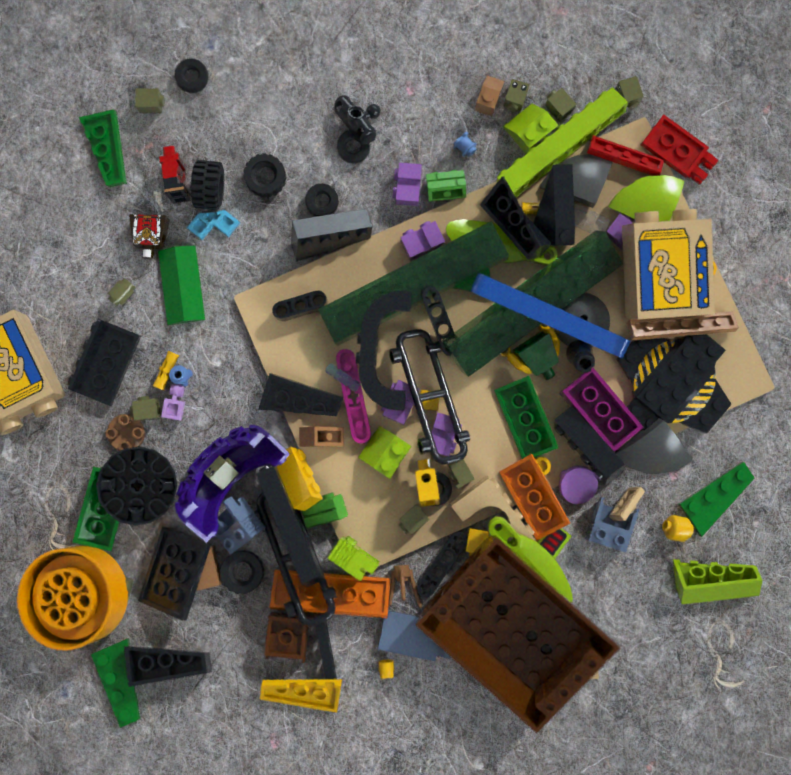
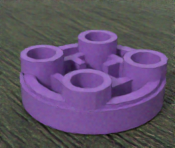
[559,465,598,504]

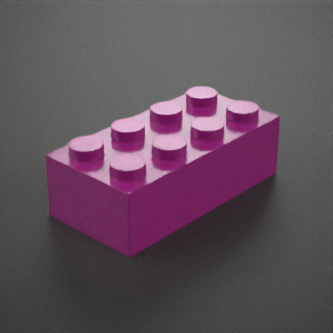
[559,368,643,451]

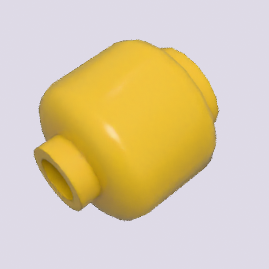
[662,515,694,542]

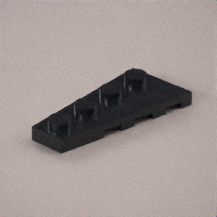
[258,373,344,416]

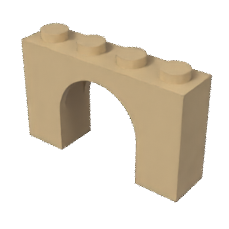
[450,476,536,541]

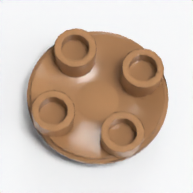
[105,414,145,451]

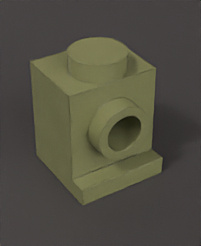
[448,459,475,489]

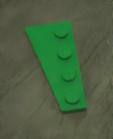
[679,462,755,537]

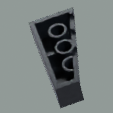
[480,176,551,260]

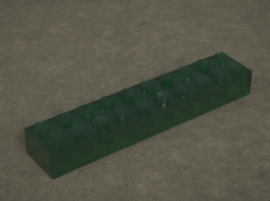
[318,221,509,346]
[442,230,624,377]

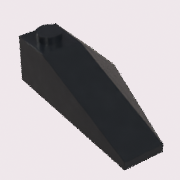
[533,164,575,246]

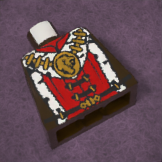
[129,214,170,259]

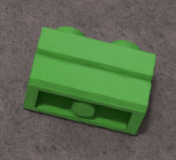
[426,170,466,202]
[301,492,348,528]

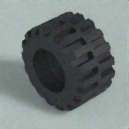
[191,160,225,210]

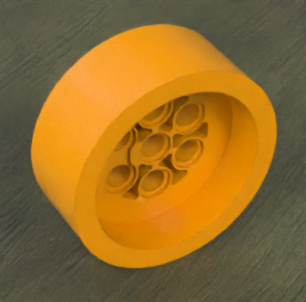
[17,545,128,650]

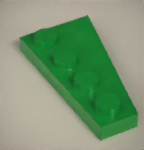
[79,109,127,188]
[91,638,140,728]

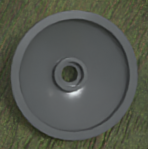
[553,292,610,347]

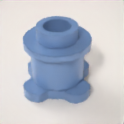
[453,132,477,157]
[169,365,193,387]

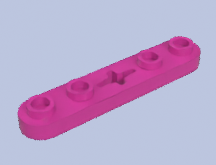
[336,349,371,444]

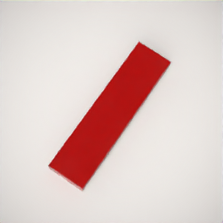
[587,135,664,176]

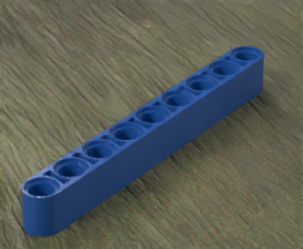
[470,273,631,359]

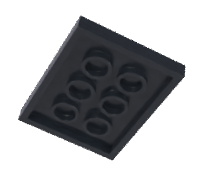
[138,526,211,621]

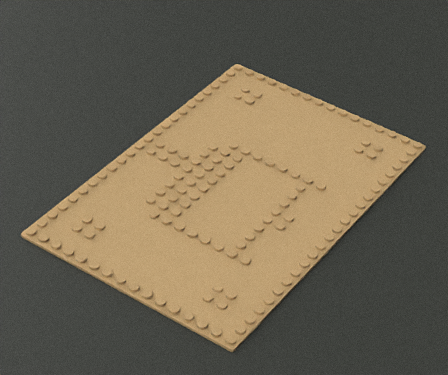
[234,117,774,572]

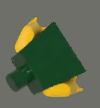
[499,322,560,380]

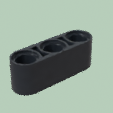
[272,290,328,321]

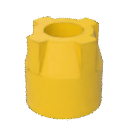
[378,659,394,679]

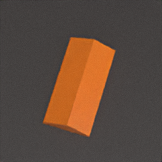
[499,454,570,541]

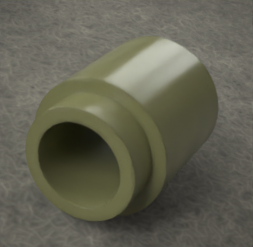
[107,278,136,306]

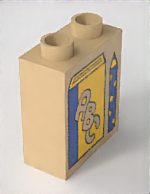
[622,209,715,319]
[0,309,66,435]

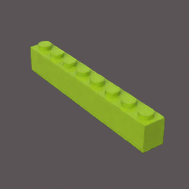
[497,87,628,198]

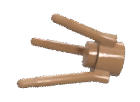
[388,565,422,608]

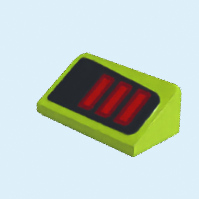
[537,528,572,559]

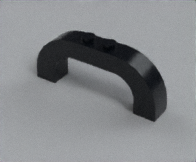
[356,291,412,411]

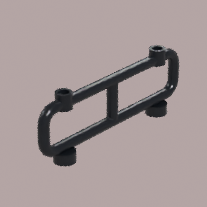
[389,329,470,465]
[254,492,337,627]

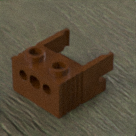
[264,612,310,663]

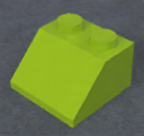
[503,103,559,154]
[358,425,412,479]

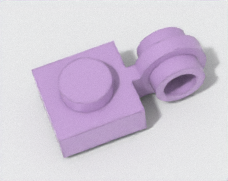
[161,384,185,421]

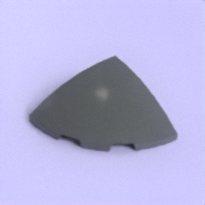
[540,154,613,208]
[615,418,692,474]

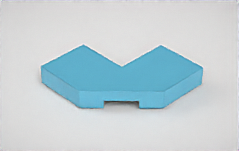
[187,210,240,240]

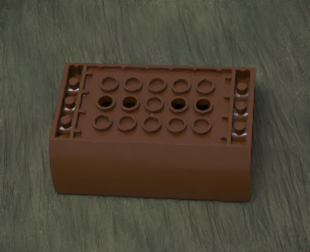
[416,535,620,733]

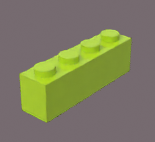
[672,559,763,604]

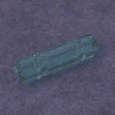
[325,363,360,392]

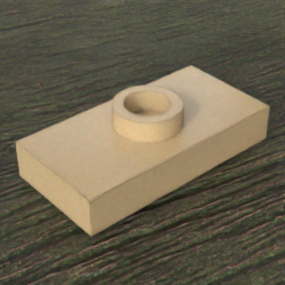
[609,487,645,521]

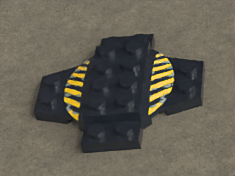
[616,334,731,434]

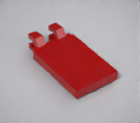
[641,114,719,185]

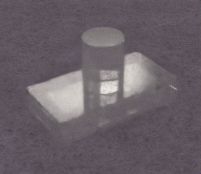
[574,203,611,238]

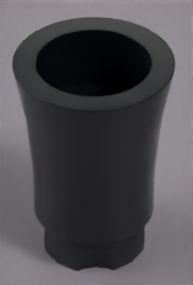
[566,340,595,373]

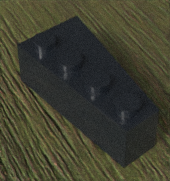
[554,406,625,486]

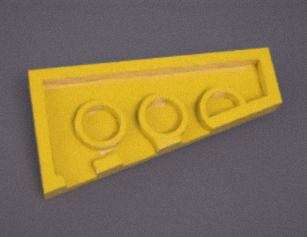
[260,679,342,713]

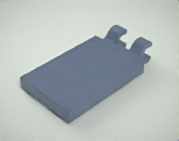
[378,610,451,661]

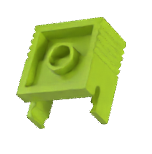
[328,536,380,581]

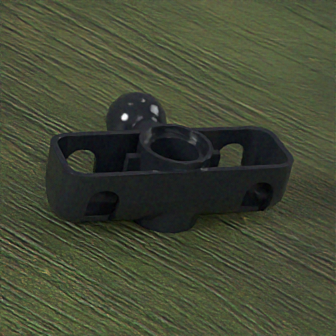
[334,95,381,145]

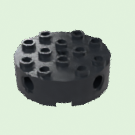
[96,446,178,526]

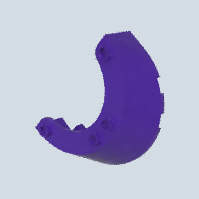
[175,425,290,543]

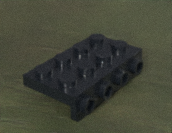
[68,318,141,406]

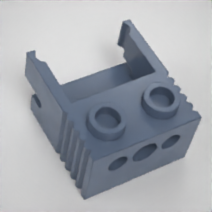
[216,496,266,555]
[585,497,639,552]

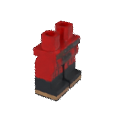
[159,146,191,204]

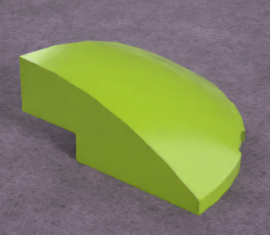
[608,175,684,222]

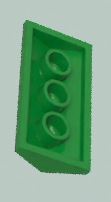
[158,246,206,325]
[494,376,559,459]
[72,466,119,551]

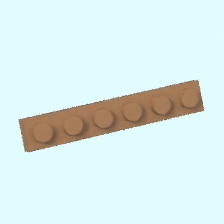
[626,311,739,340]

